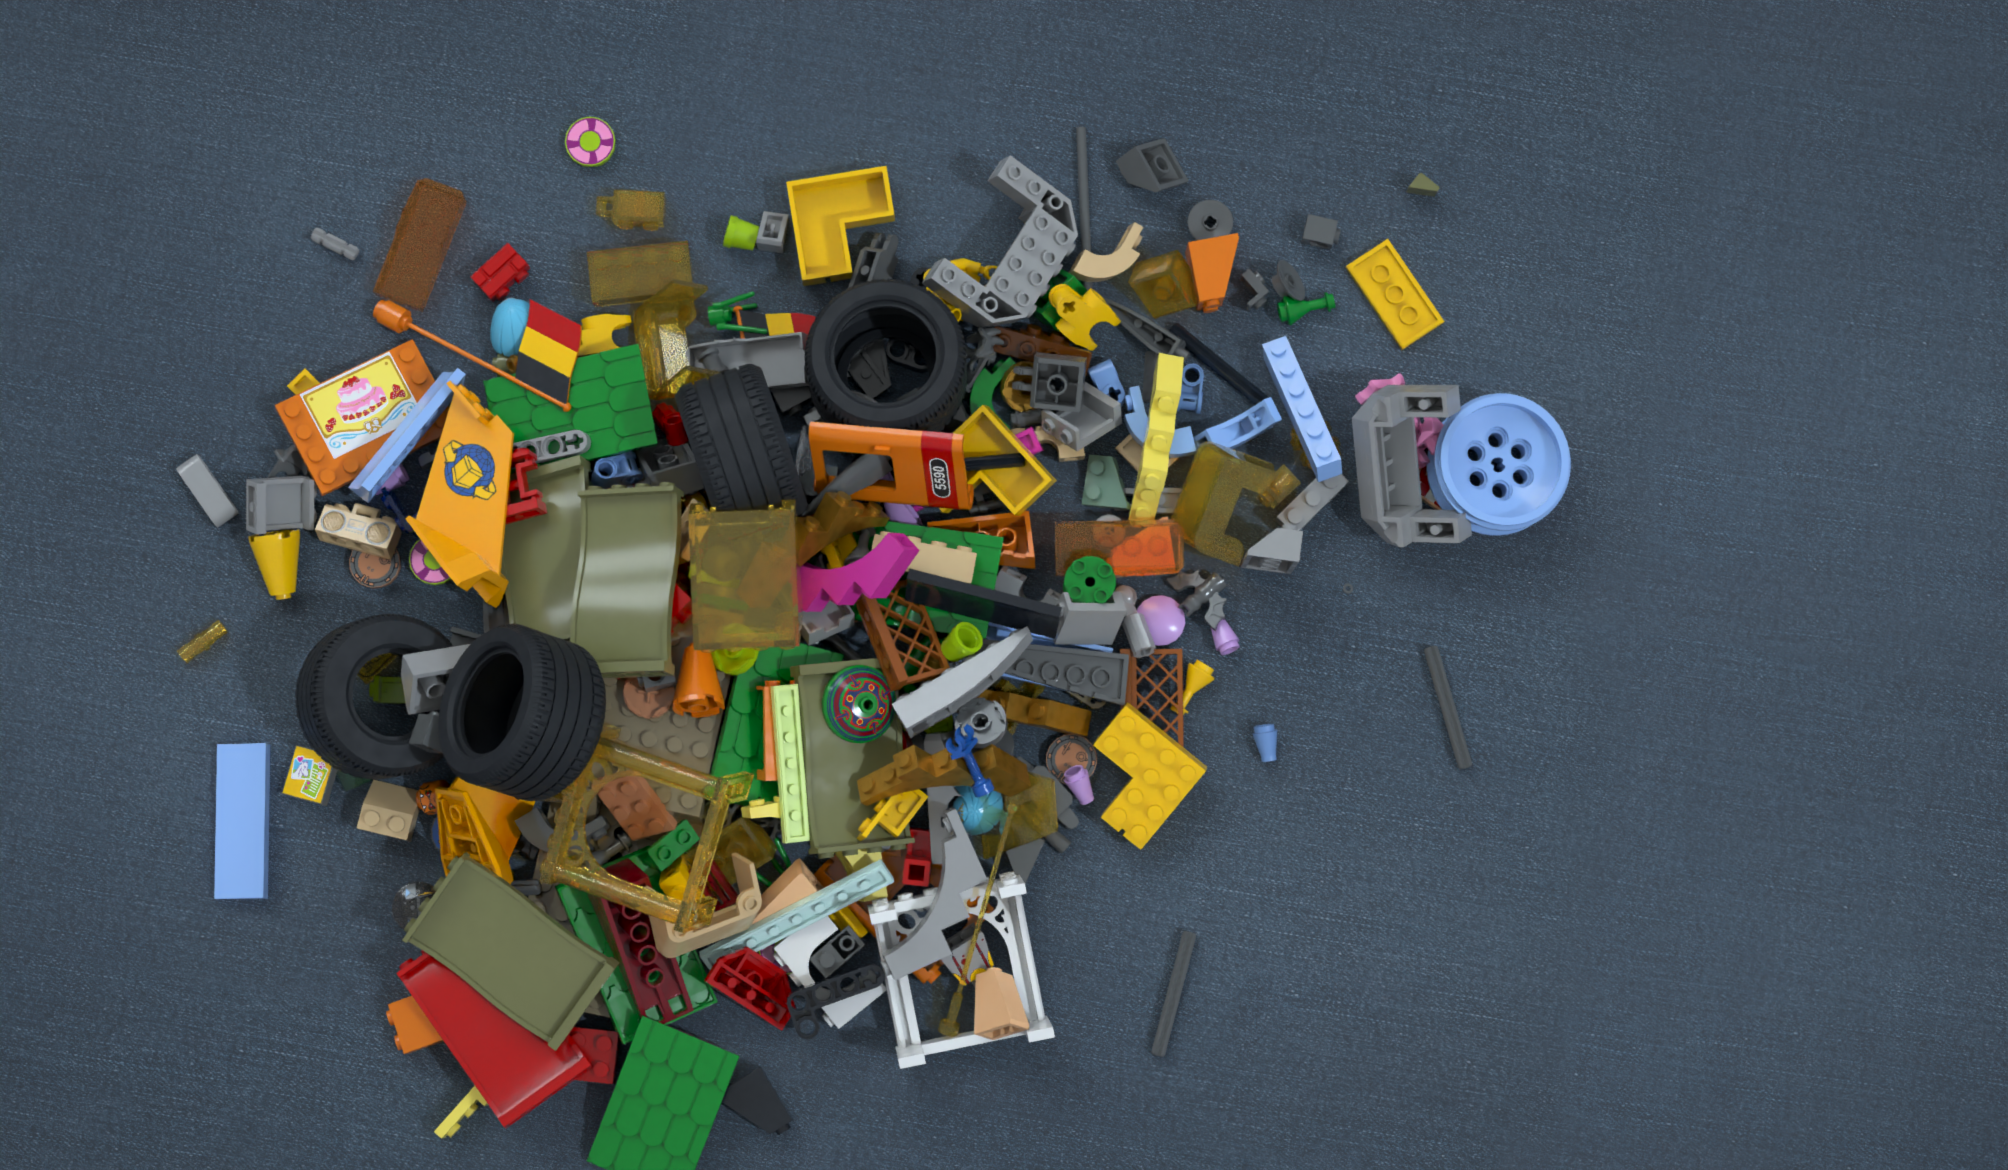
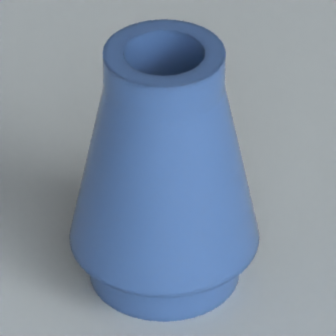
[1252,723,1277,762]

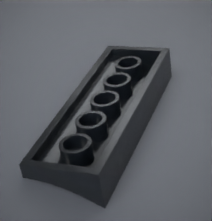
[905,568,1062,639]

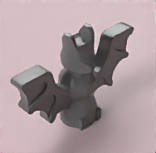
[1167,570,1227,631]

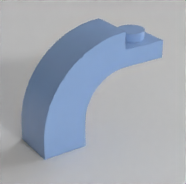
[1123,386,1196,458]
[1193,397,1282,462]

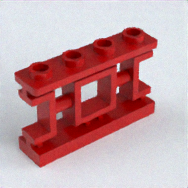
[505,448,547,525]

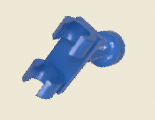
[946,724,994,797]

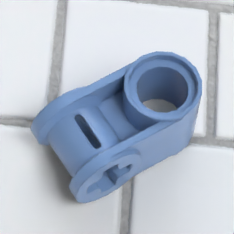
[1088,359,1125,407]
[1177,363,1204,414]
[591,452,643,489]

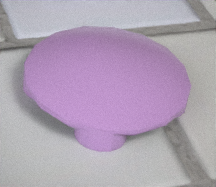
[1137,595,1185,646]

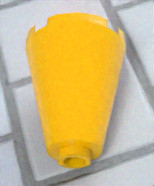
[248,529,300,600]

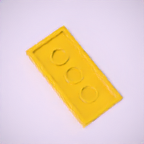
[1345,239,1445,350]

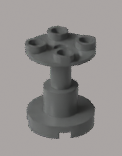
[955,697,1015,757]

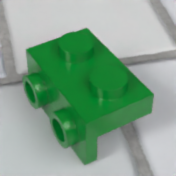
[644,819,700,872]

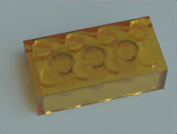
[587,240,695,307]

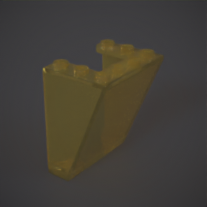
[688,499,803,653]

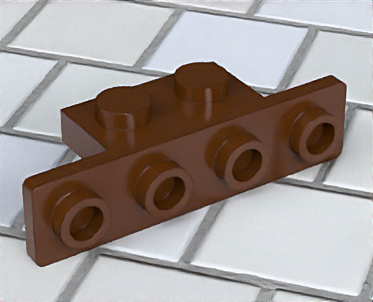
[993,324,1092,376]

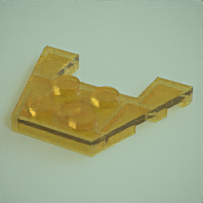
[982,772,1058,859]

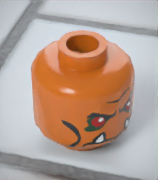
[416,780,450,815]

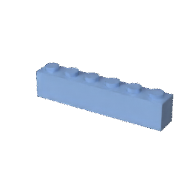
[1262,336,1342,482]

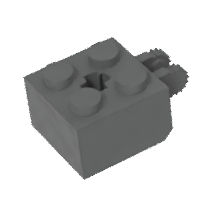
[1012,352,1087,413]

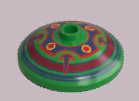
[822,665,896,743]

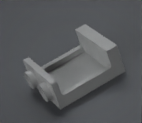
[1041,382,1122,451]
[246,476,317,534]
[1053,591,1127,645]

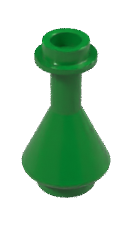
[1277,292,1335,326]

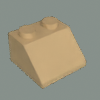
[357,780,419,842]

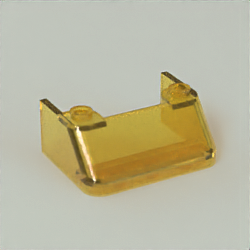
[633,279,721,400]

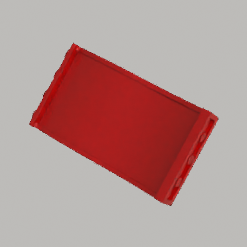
[396,950,592,1129]

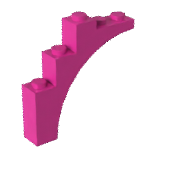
[788,533,920,612]

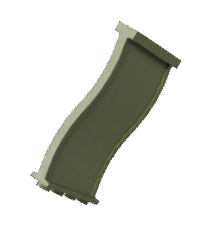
[501,455,591,642]
[570,482,684,678]
[790,658,915,859]
[402,852,620,1051]

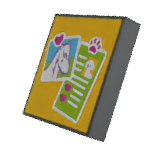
[281,745,338,806]

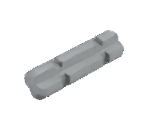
[311,228,359,260]

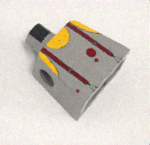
[940,923,994,988]

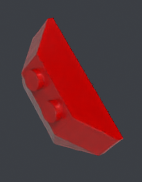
[704,946,796,1031]

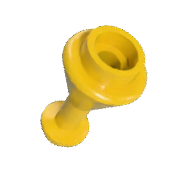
[1170,660,1214,715]

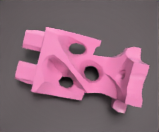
[1355,374,1444,468]

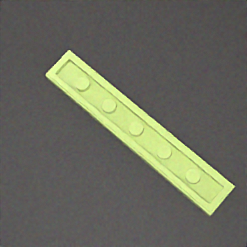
[770,684,810,843]

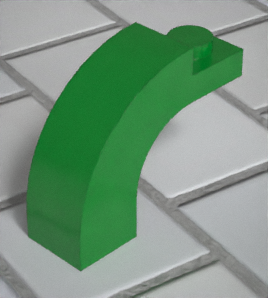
[970,357,1016,429]

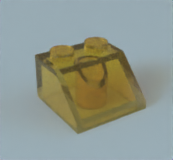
[1129,250,1197,319]

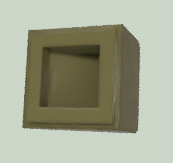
[1406,173,1440,197]

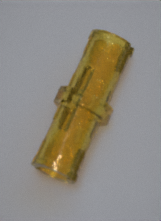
[177,620,228,664]

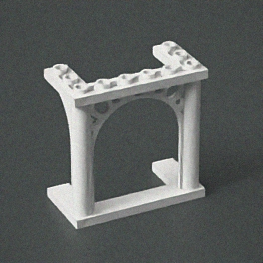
[867,872,1055,1069]

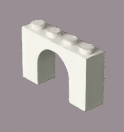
[773,916,887,1029]

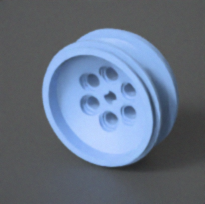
[1426,393,1571,536]

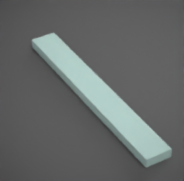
[699,859,894,970]

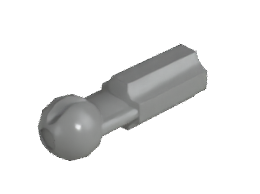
[1114,585,1156,658]

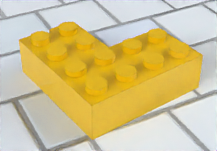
[786,166,895,286]
[939,405,1057,516]
[1093,702,1207,850]

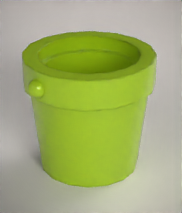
[722,215,759,251]
[941,622,983,662]

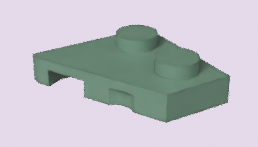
[1082,455,1131,510]

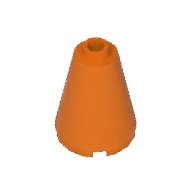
[672,642,725,718]

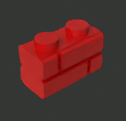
[470,243,530,302]

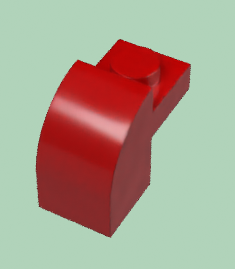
[902,827,932,887]

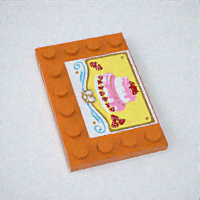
[275,339,449,496]

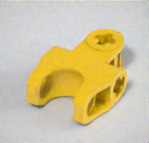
[1048,284,1121,351]
[577,314,632,358]

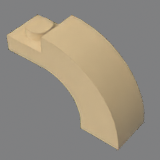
[1069,222,1143,282]

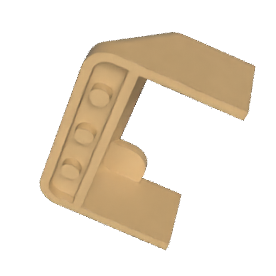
[642,853,762,958]

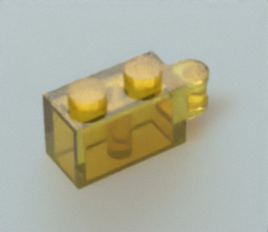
[596,190,666,231]
[1256,464,1301,509]

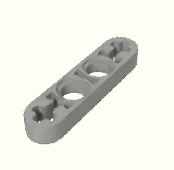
[511,430,591,469]

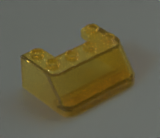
[1169,441,1276,567]

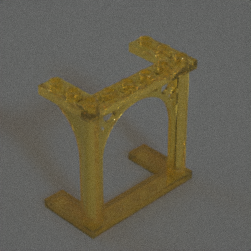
[540,725,754,933]

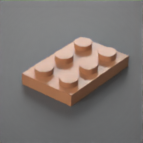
[591,768,678,841]

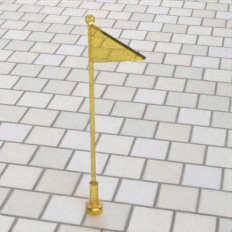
[938,803,1018,1037]

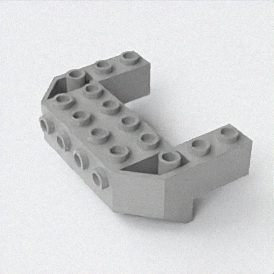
[922,155,1078,328]
[1352,385,1472,547]

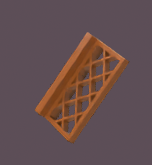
[855,579,950,692]
[1120,649,1184,747]

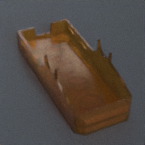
[373,178,467,312]
[1055,519,1184,577]

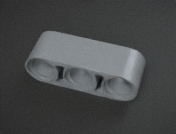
[176,454,239,528]

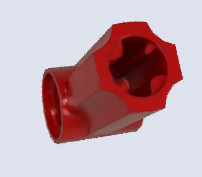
[652,402,689,446]

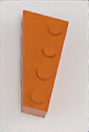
[927,511,1035,569]

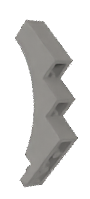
[880,807,987,980]

